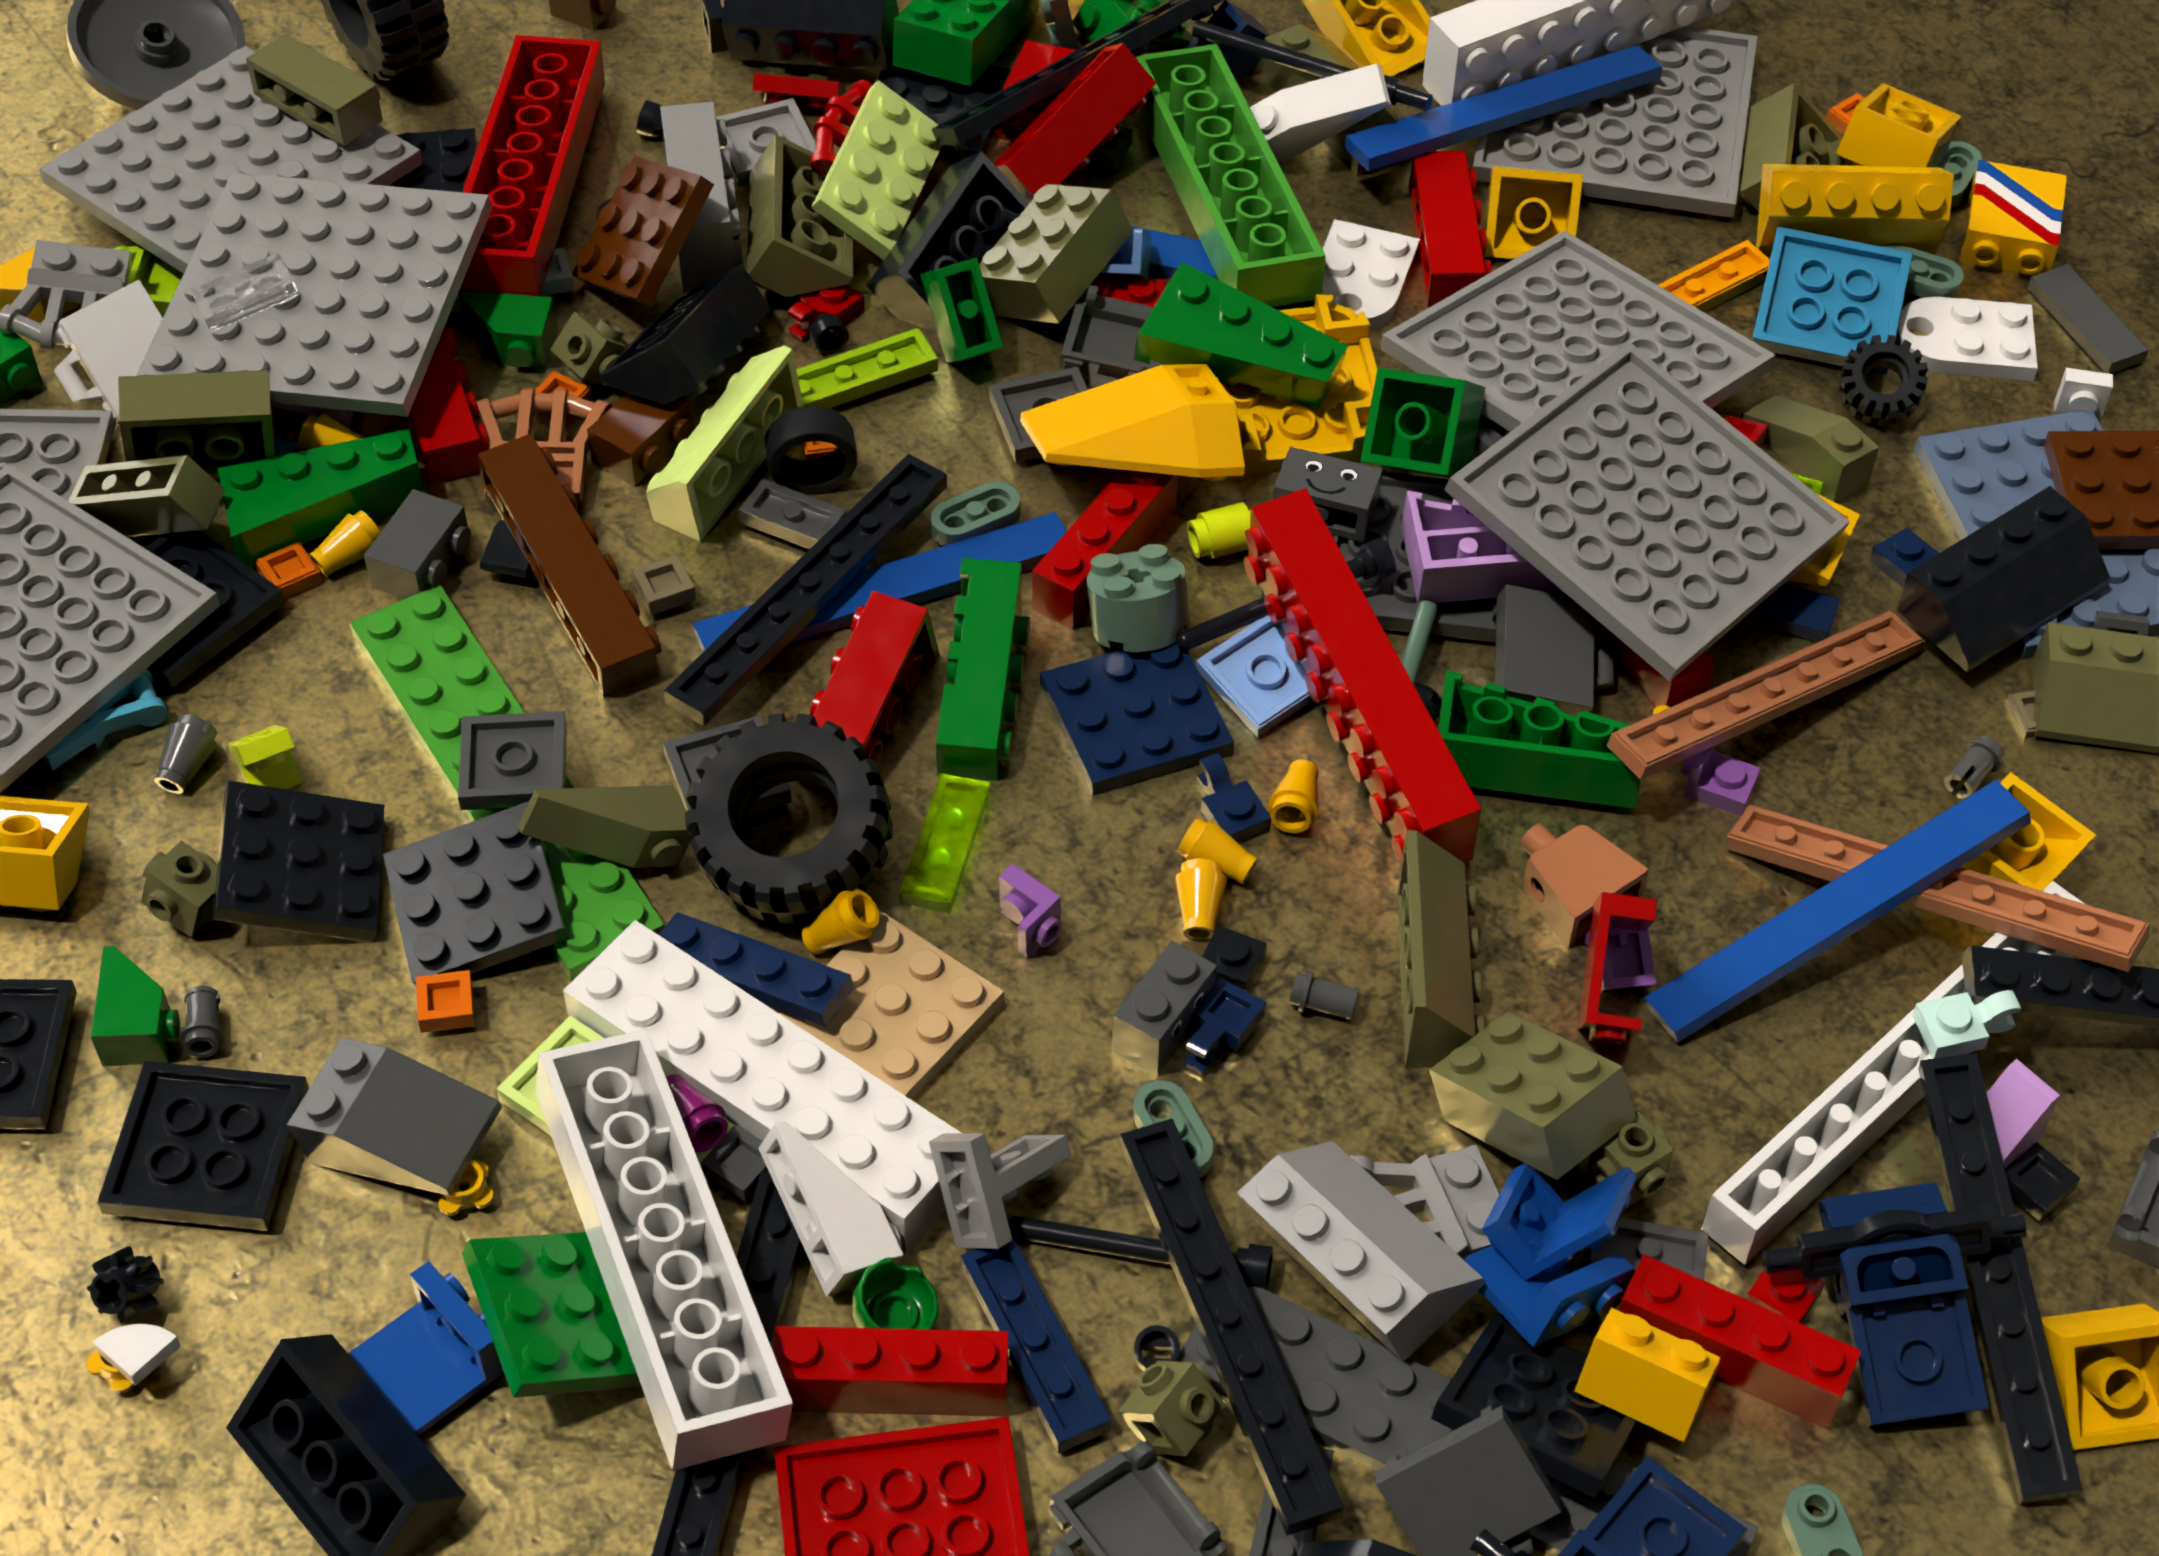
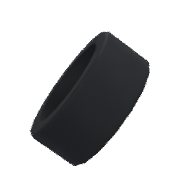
[765,406,858,495]

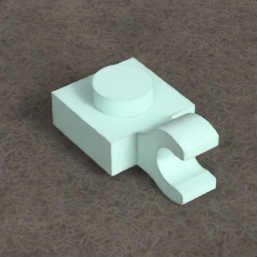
[1912,990,2022,1059]

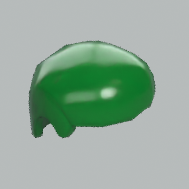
[852,1257,939,1329]

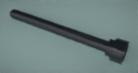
[1176,537,1396,650]
[1007,1215,1273,1290]

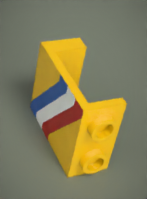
[1959,160,2067,276]

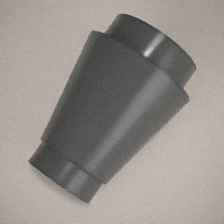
[154,715,217,794]

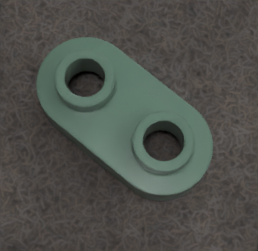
[1929,141,1982,208]
[1882,244,1964,298]
[931,482,1020,546]
[1133,1080,1214,1178]
[1781,1484,1864,1556]

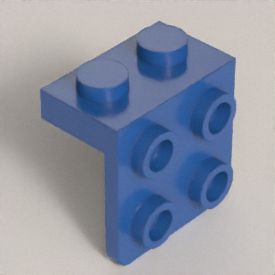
[1481,1163,1637,1281]
[1464,1246,1634,1347]
[348,1261,504,1436]

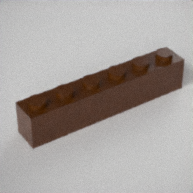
[478,434,662,697]

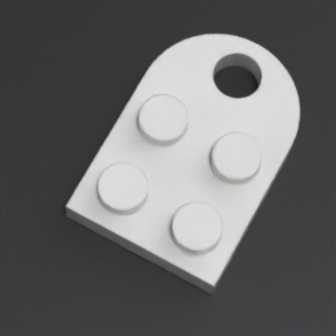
[1308,219,1420,331]
[1895,297,2038,381]

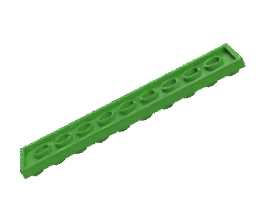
[350,584,665,982]

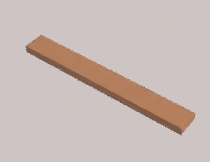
[1607,610,1925,780]
[1727,804,2150,972]

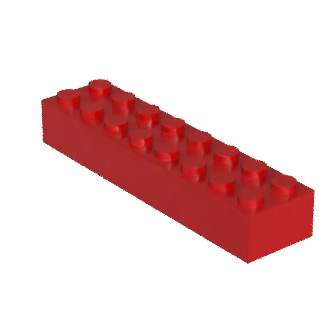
[458,35,605,296]
[1244,488,1482,865]

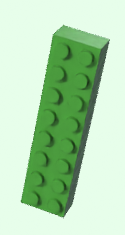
[1135,44,1326,307]

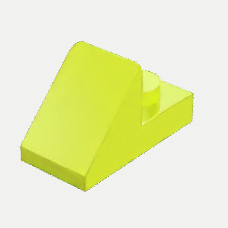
[227,725,302,789]

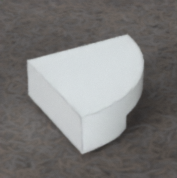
[93,1324,180,1386]

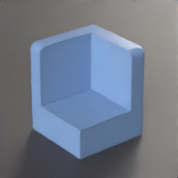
[1098,229,1151,279]

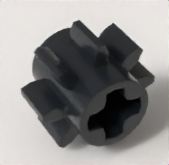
[87,1246,164,1324]

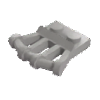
[0,240,132,349]
[1350,1145,1500,1260]

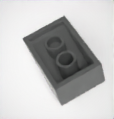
[287,1037,502,1196]

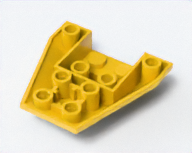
[1020,364,1245,481]

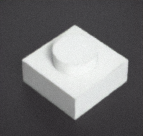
[2054,368,2113,420]

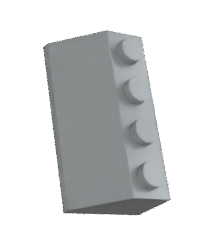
[1237,1141,1486,1362]

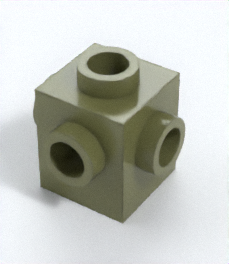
[550,311,629,389]
[141,840,217,938]
[1586,1110,1674,1211]
[1118,1361,1226,1456]

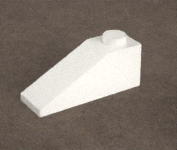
[1250,64,1391,163]
[758,1121,903,1297]

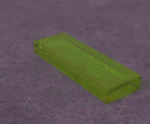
[899,773,990,914]

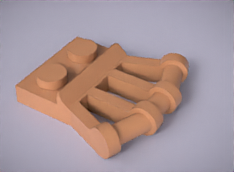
[476,388,612,504]

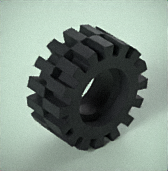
[1838,335,1928,426]

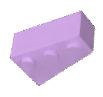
[1401,491,1563,604]

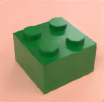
[1360,367,1486,478]

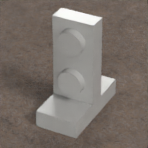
[929,1133,1071,1249]

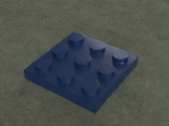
[1040,642,1234,796]

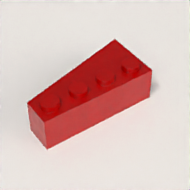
[798,591,940,795]

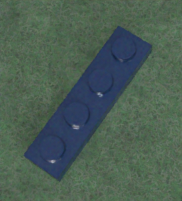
[659,912,855,1027]
[960,1234,1112,1453]

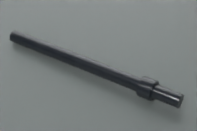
[1192,20,1433,111]

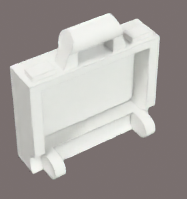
[54,279,163,424]

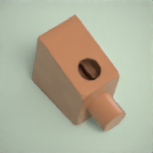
[1520,823,1649,949]

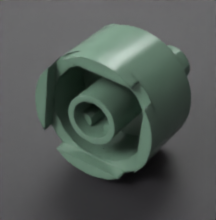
[1087,544,1190,652]

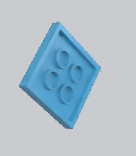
[1752,226,1913,375]

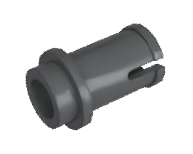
[1944,736,2004,799]
[1289,970,1360,1021]
[179,986,224,1058]

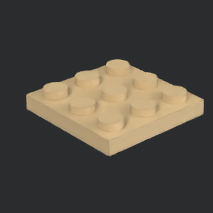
[779,911,1004,1100]

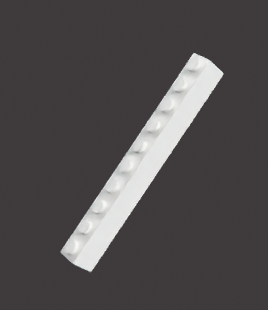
[1701,881,2085,1265]

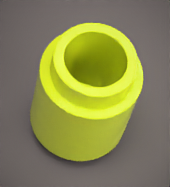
[1187,502,1251,560]

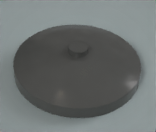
[67,0,245,110]

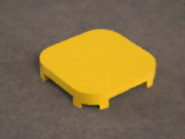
[1216,294,1377,473]

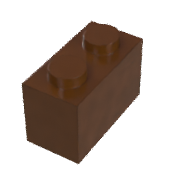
[587,393,695,486]

